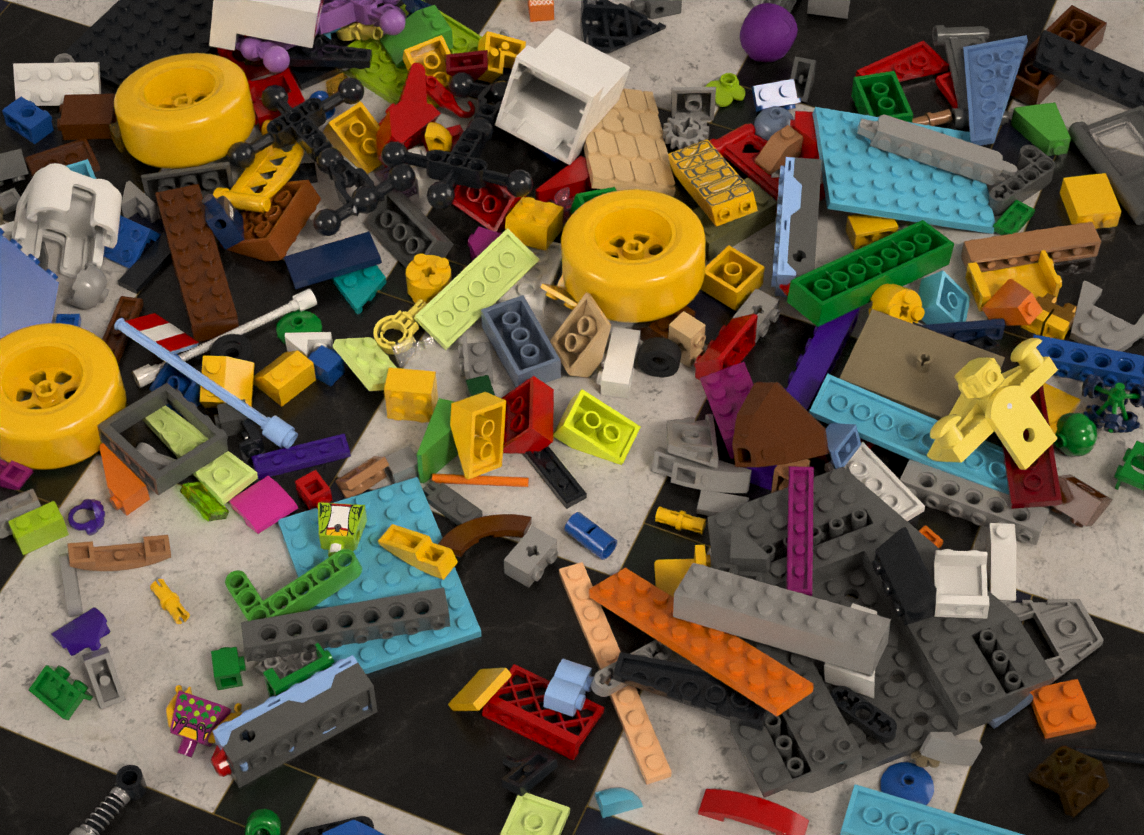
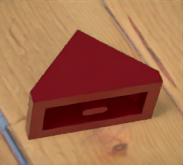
[446,50,488,81]

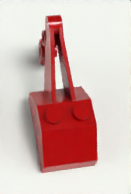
[376,63,475,168]

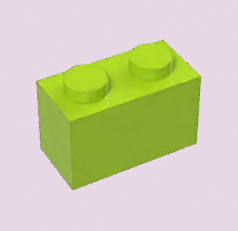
[8,501,69,555]

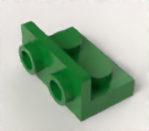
[28,665,94,721]

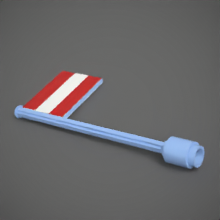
[114,313,298,449]

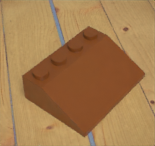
[219,180,321,261]

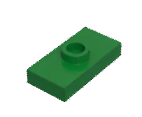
[993,200,1035,235]

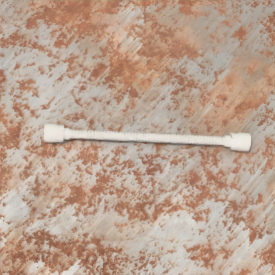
[132,289,317,388]

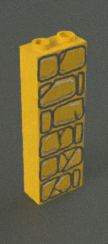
[668,139,758,227]

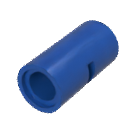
[564,512,617,560]

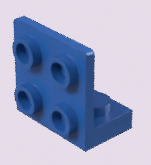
[103,215,161,269]

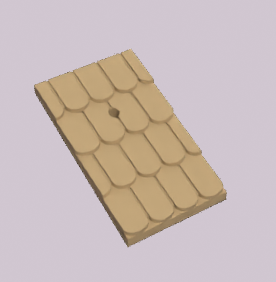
[583,88,676,197]

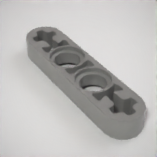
[591,640,673,697]

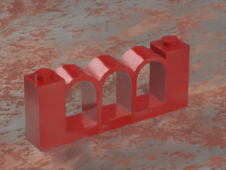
[217,35,305,133]

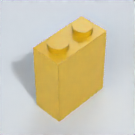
[1060,173,1121,229]

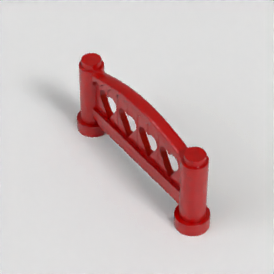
[709,123,825,214]

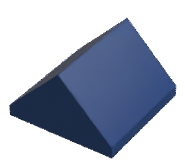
[149,353,201,416]

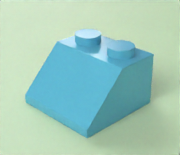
[918,270,971,325]

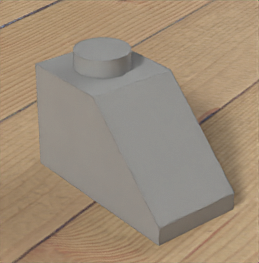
[82,646,126,709]

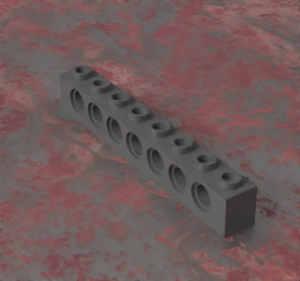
[241,587,450,662]

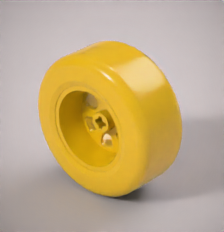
[114,53,255,169]
[561,189,706,323]
[0,323,126,470]

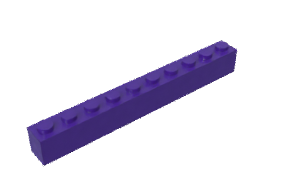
[743,307,860,490]

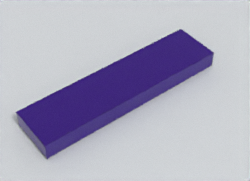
[251,433,351,480]

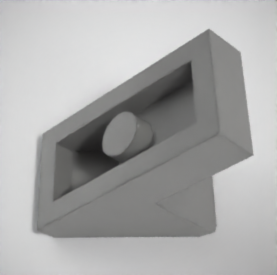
[121,181,159,223]

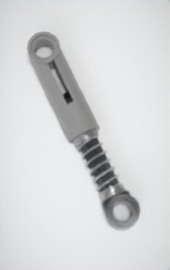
[69,765,147,835]

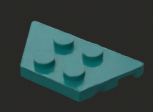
[331,265,386,315]

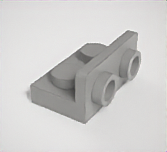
[458,336,494,384]
[0,489,41,538]

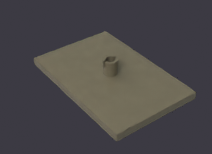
[839,309,1005,420]

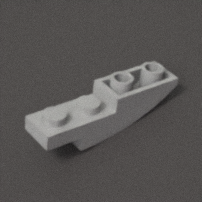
[652,447,752,493]

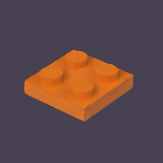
[1030,679,1097,739]

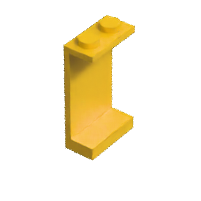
[965,250,1062,312]

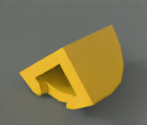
[425,122,452,152]

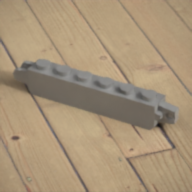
[857,115,1018,186]

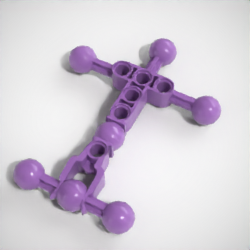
[228,0,406,73]

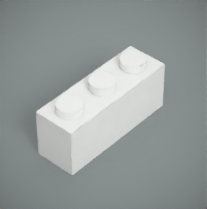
[597,327,640,399]

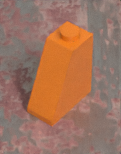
[982,279,1043,326]

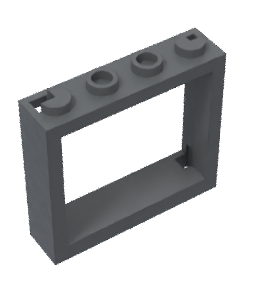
[97,383,228,496]

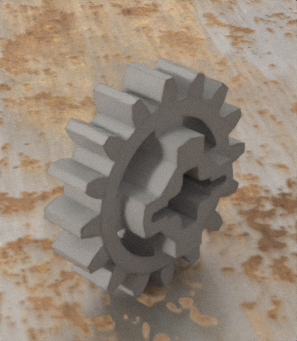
[663,112,709,150]

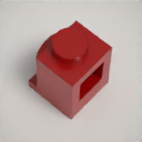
[295,470,332,510]

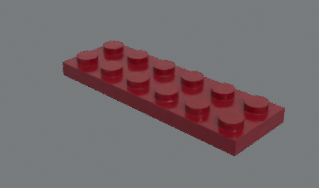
[1001,385,1062,509]

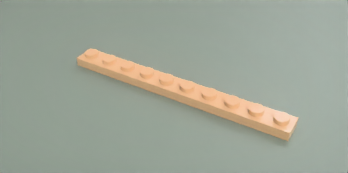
[559,562,672,785]

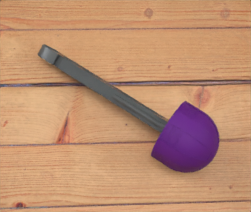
[740,0,798,62]

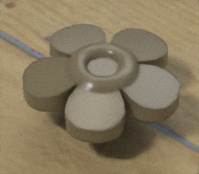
[911,751,940,768]

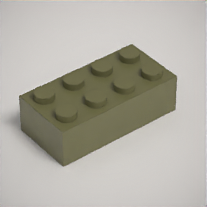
[693,178,777,262]

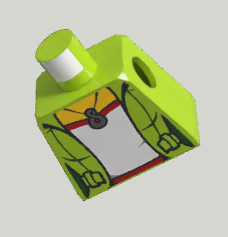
[318,502,367,557]

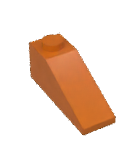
[99,443,150,516]

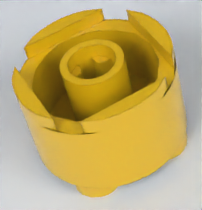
[406,254,452,304]
[869,284,925,323]

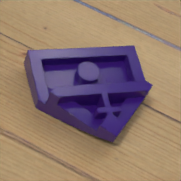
[51,607,111,656]

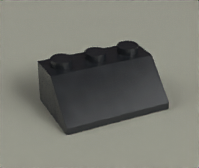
[872,527,937,626]

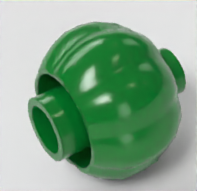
[1054,413,1097,457]

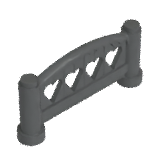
[932,25,1009,130]

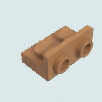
[335,456,389,499]

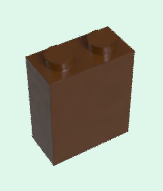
[57,94,117,140]

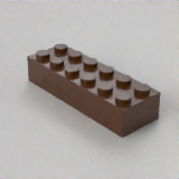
[1010,5,1107,105]

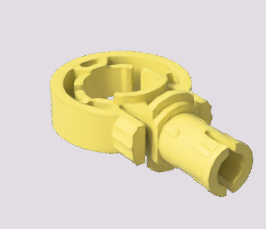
[336,21,383,41]
[374,299,427,355]

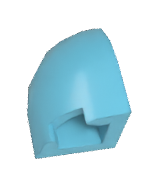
[595,787,643,818]

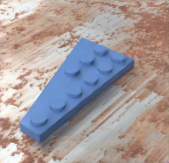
[963,35,1028,146]

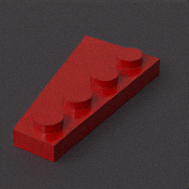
[856,40,949,82]

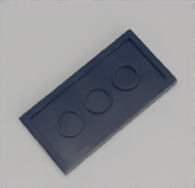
[284,231,382,289]

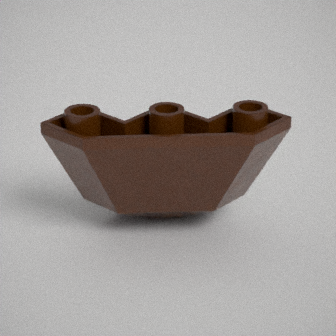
[732,382,829,467]

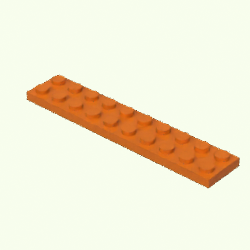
[589,568,813,716]

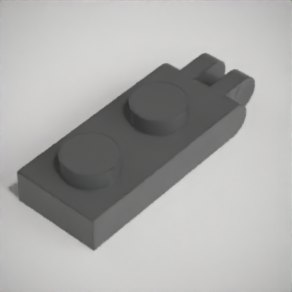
[423,481,483,526]

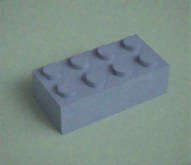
[481,295,561,388]

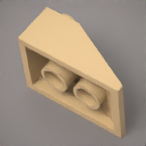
[550,292,611,378]

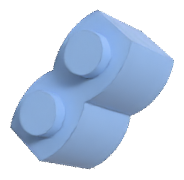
[543,659,594,717]

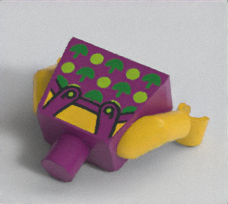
[166,685,249,758]

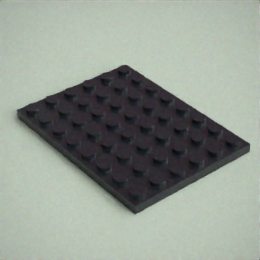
[64,0,217,89]

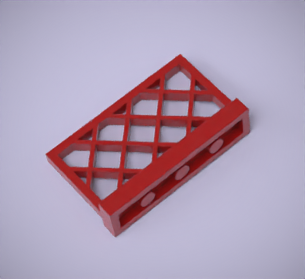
[482,664,604,760]

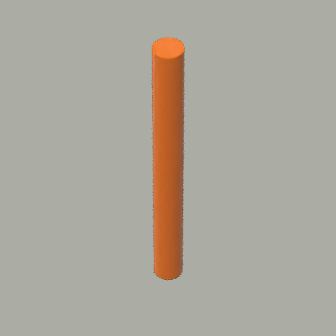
[432,473,529,487]

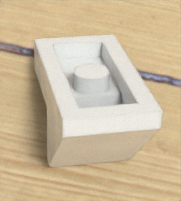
[285,332,333,358]

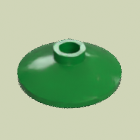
[276,310,322,345]

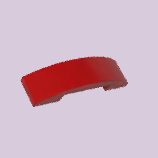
[698,789,809,835]

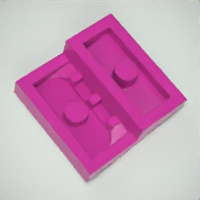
[229,476,298,534]

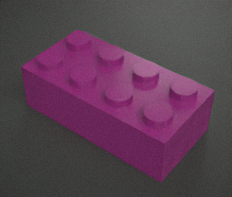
[700,362,754,459]

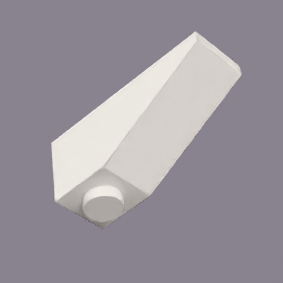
[985,523,1016,603]

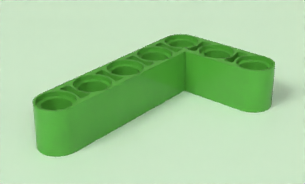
[225,549,362,621]

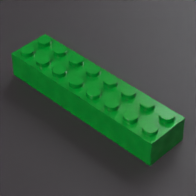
[787,220,954,327]

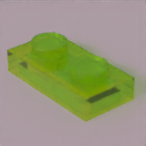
[180,482,229,521]

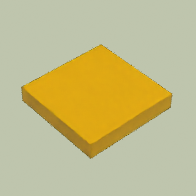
[448,668,511,711]

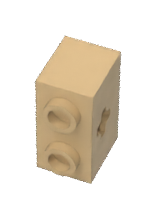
[668,311,706,368]

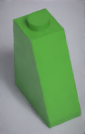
[1011,102,1071,156]

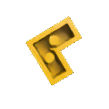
[478,31,526,83]

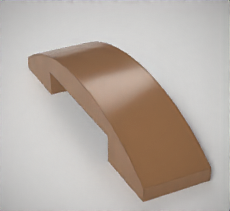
[67,535,171,571]

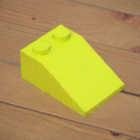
[553,389,641,465]

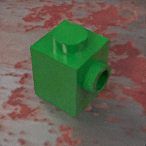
[211,647,246,690]

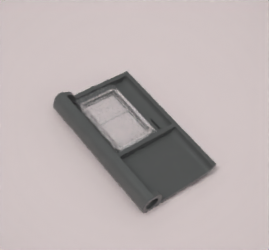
[1068,105,1144,225]

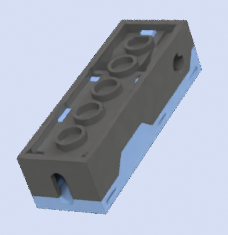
[771,157,822,297]
[211,655,378,788]

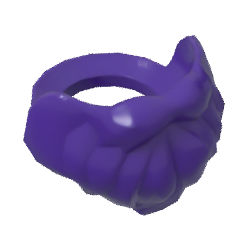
[68,499,105,536]

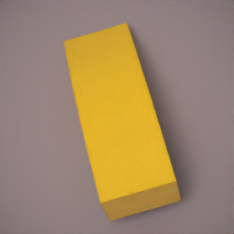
[378,524,458,580]

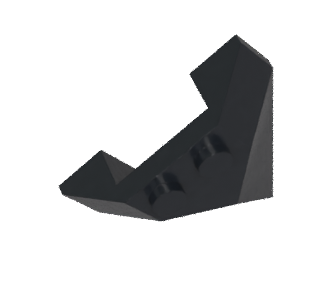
[580,0,666,54]

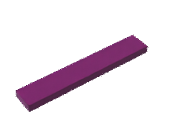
[787,466,814,596]

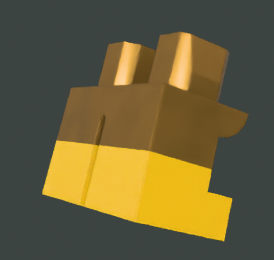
[1021,293,1076,340]

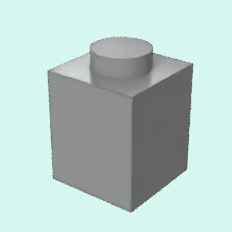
[385,446,419,484]

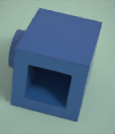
[308,345,345,387]

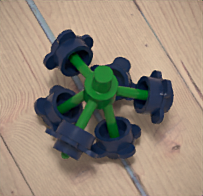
[1082,374,1144,433]

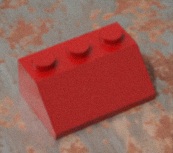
[453,183,527,233]
[694,314,758,381]
[502,376,554,453]

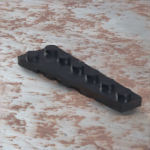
[244,43,372,69]
[613,652,767,731]

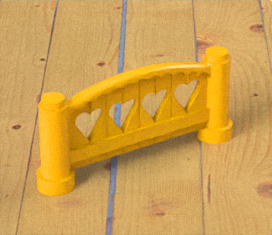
[213,120,305,213]

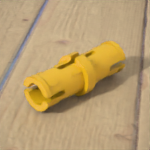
[655,506,706,534]
[150,579,190,624]

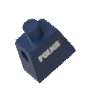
[202,194,244,250]

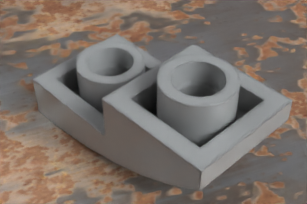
[919,732,983,766]

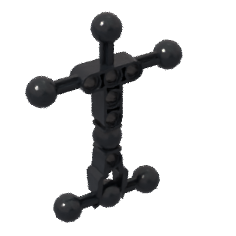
[381,72,533,209]
[228,78,416,236]

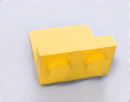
[654,545,711,597]

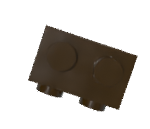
[1029,746,1109,818]

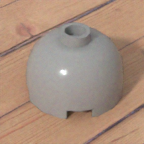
[67,263,109,309]

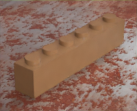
[961,222,1101,273]

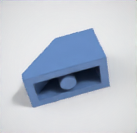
[825,423,862,469]

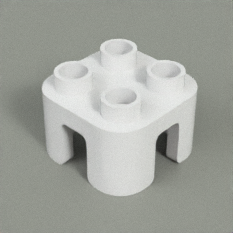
[12,163,122,278]

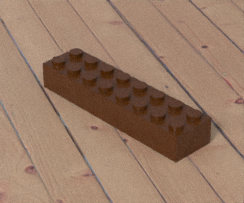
[155,184,239,342]

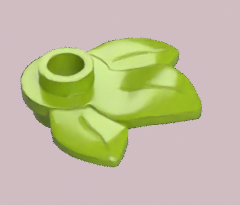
[705,73,746,107]

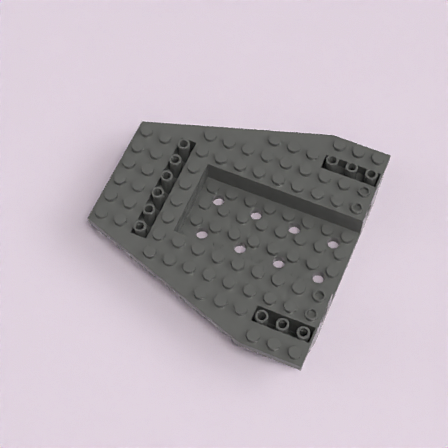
[708,467,1055,798]

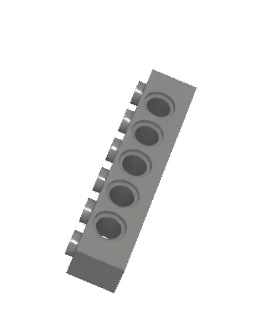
[900,459,1049,545]

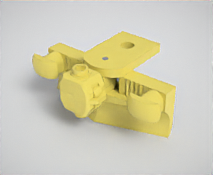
[927,338,1058,470]

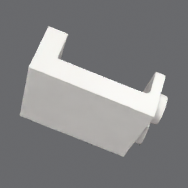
[934,549,989,619]

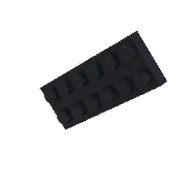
[1032,30,1144,109]

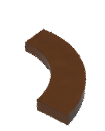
[438,514,532,557]

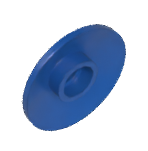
[880,762,934,805]

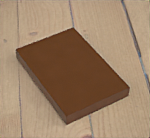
[25,137,100,177]

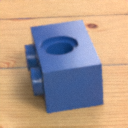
[2,96,54,144]

